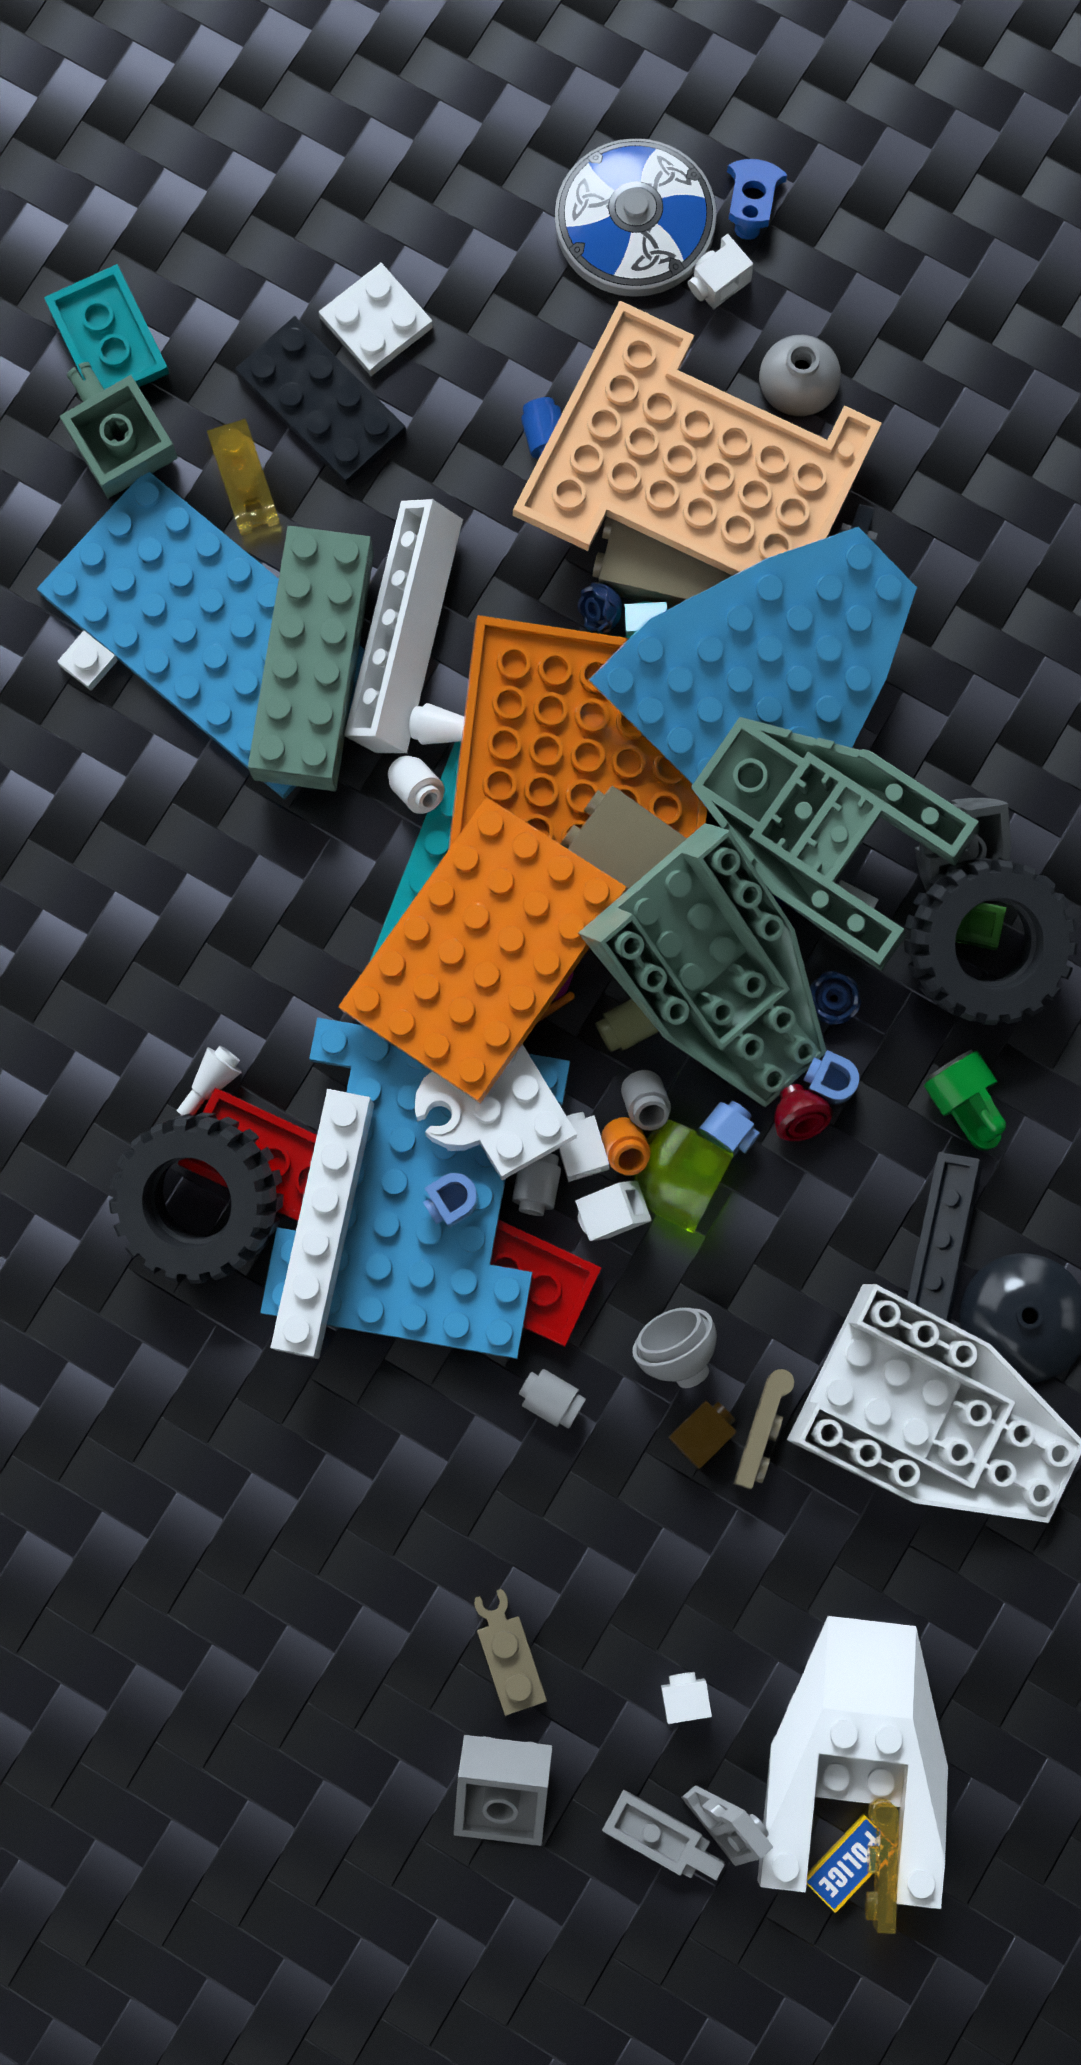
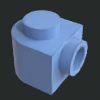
[804,1050,859,1104]
[699,1101,760,1159]
[423,1173,478,1228]

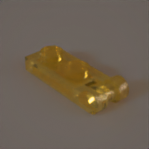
[207,418,280,536]
[865,1798,899,1934]

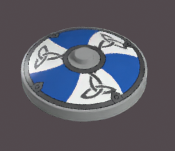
[555,139,716,296]

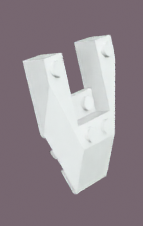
[757,1616,948,1909]

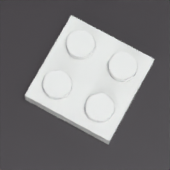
[319,263,433,376]

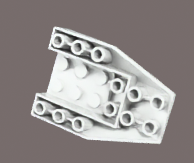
[787,1284,1081,1523]

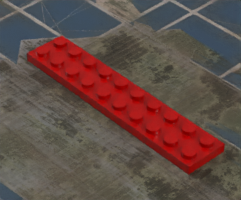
[178,1088,602,1347]

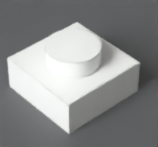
[57,631,118,691]

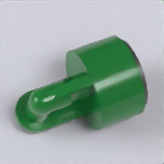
[923,1050,1006,1151]

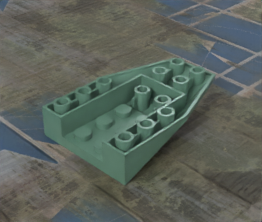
[578,823,826,1107]

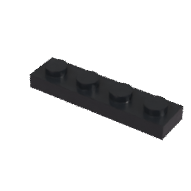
[907,1152,983,1323]

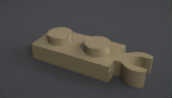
[474,1589,547,1716]

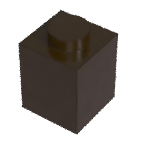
[668,1401,737,1469]

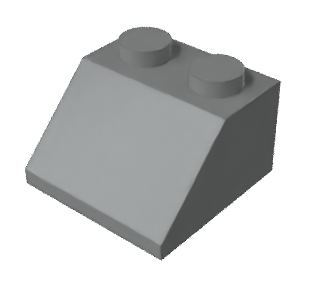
[454,1735,552,1846]

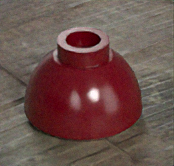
[774,1084,833,1141]

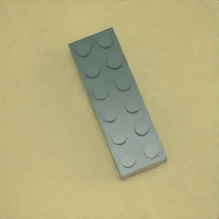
[248,526,374,791]

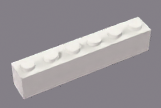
[344,499,463,753]
[270,1089,374,1359]

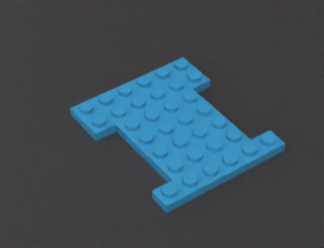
[260,1017,570,1359]

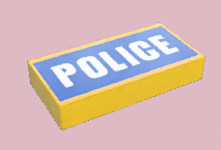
[806,1814,897,1913]

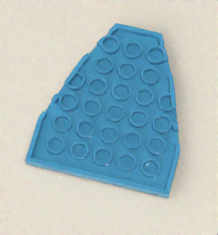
[588,527,917,785]

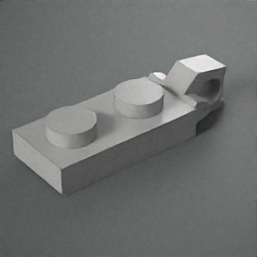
[602,1789,725,1881]

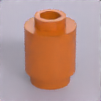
[601,1117,651,1175]

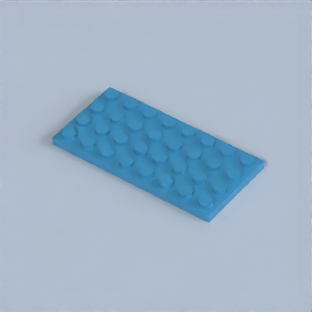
[37,472,365,800]

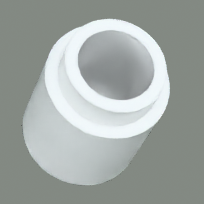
[388,756,445,814]

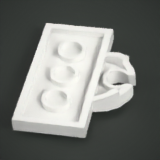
[415,1044,577,1180]

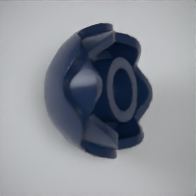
[577,582,623,634]
[810,971,861,1025]

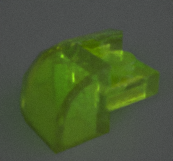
[633,1119,734,1233]

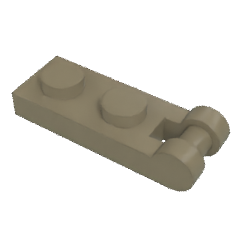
[733,1369,794,1489]

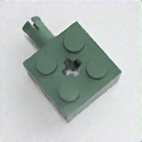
[60,362,178,499]

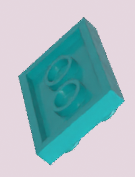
[44,264,170,390]

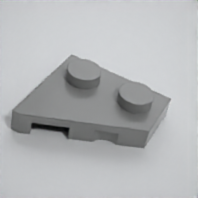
[681,1785,773,1866]

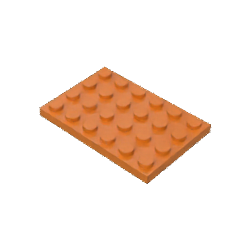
[338,797,628,1104]

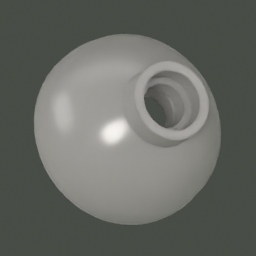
[759,335,841,416]
[633,1308,717,1388]

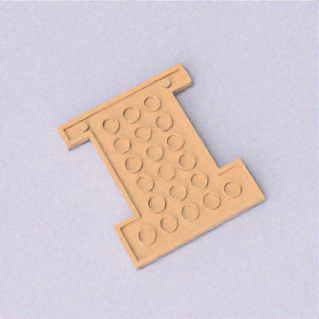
[512,301,882,576]

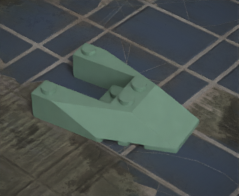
[691,717,979,971]

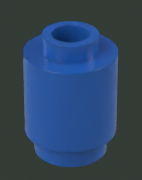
[521,397,562,459]

